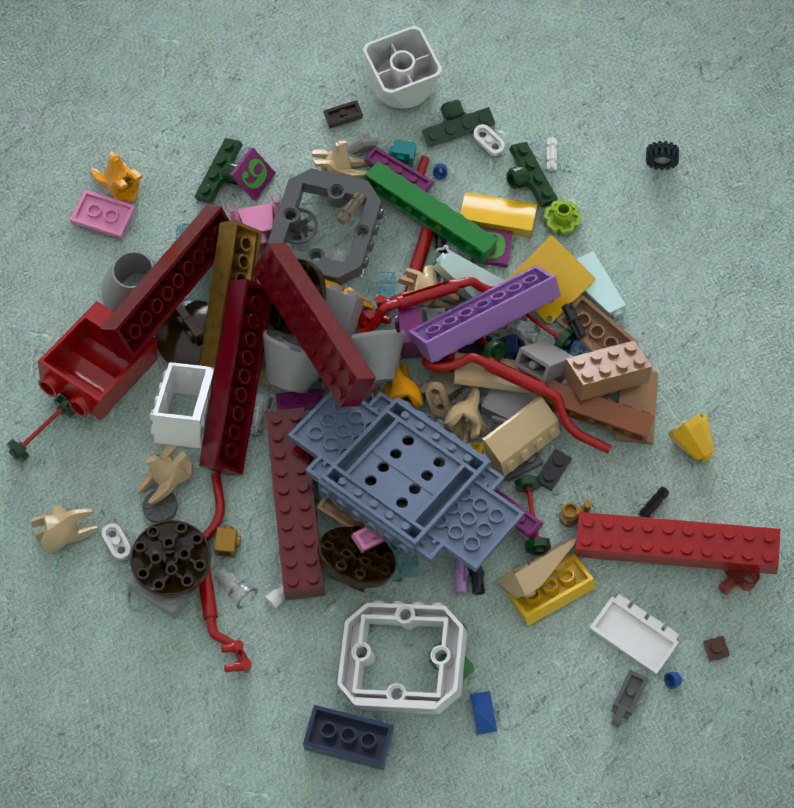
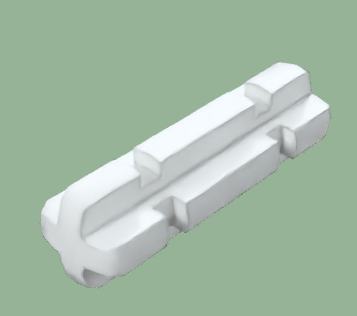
[546,137,557,172]

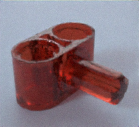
[718,570,760,595]

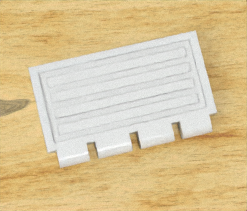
[589,593,680,676]

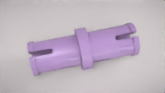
[453,558,469,595]

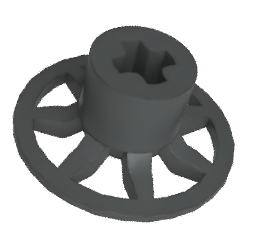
[288,208,318,244]

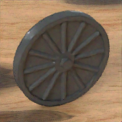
[142,490,178,523]

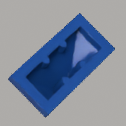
[470,691,497,735]

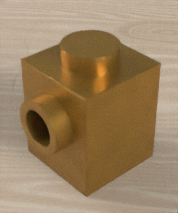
[214,526,241,558]

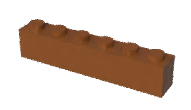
[536,379,654,444]

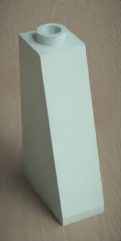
[433,251,505,301]
[577,251,626,320]

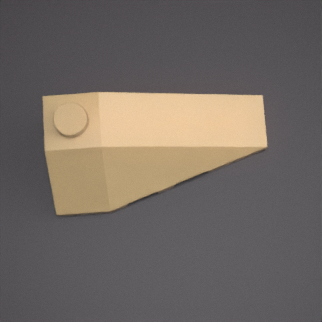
[496,538,576,599]

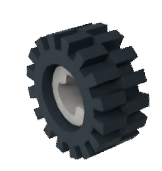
[646,141,679,170]

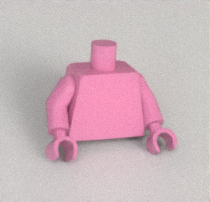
[226,193,282,248]

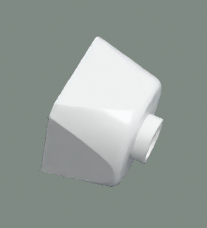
[363,26,442,109]

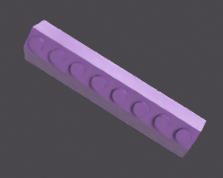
[408,266,561,363]

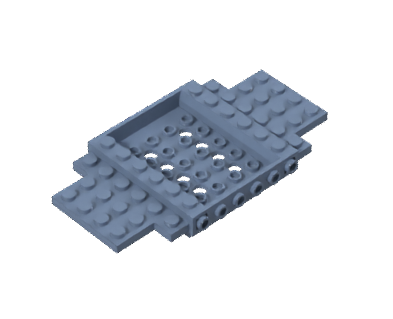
[288,391,525,572]

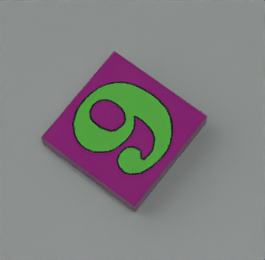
[230,148,276,200]
[471,228,513,267]

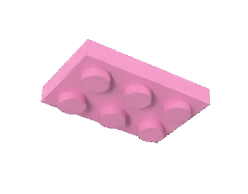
[70,190,136,239]

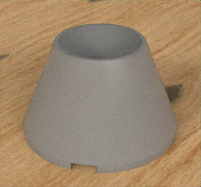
[102,251,159,311]
[263,329,321,393]
[349,330,405,385]

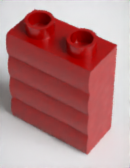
[38,301,158,420]

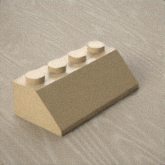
[482,396,561,477]

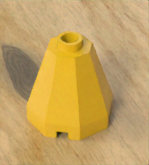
[668,413,715,463]

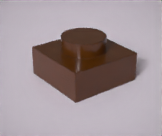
[703,636,730,662]

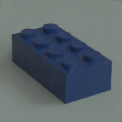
[303,705,394,770]

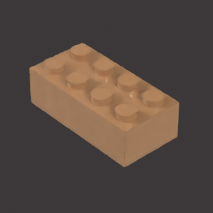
[563,341,652,401]

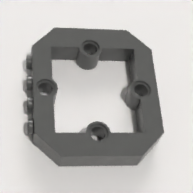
[268,168,384,285]

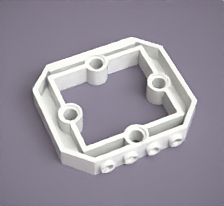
[337,601,467,715]

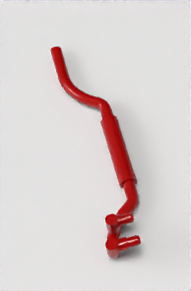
[366,156,434,324]
[355,277,493,334]
[422,352,612,454]

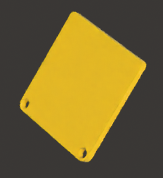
[508,236,595,324]

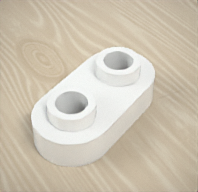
[473,124,505,156]
[102,523,132,561]

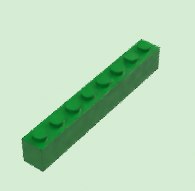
[364,161,498,264]

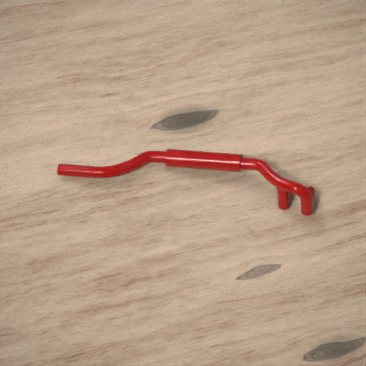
[199,473,252,673]

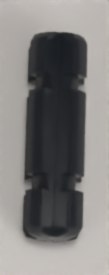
[639,486,669,518]

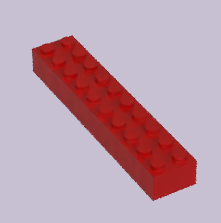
[576,512,781,575]

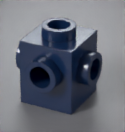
[498,334,525,360]

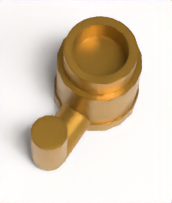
[559,500,592,527]

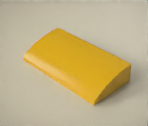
[460,192,537,238]
[506,553,596,626]

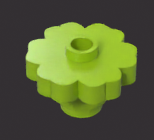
[544,200,582,236]

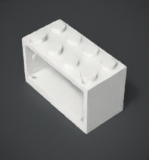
[150,362,215,448]

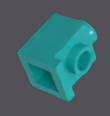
[389,140,416,167]

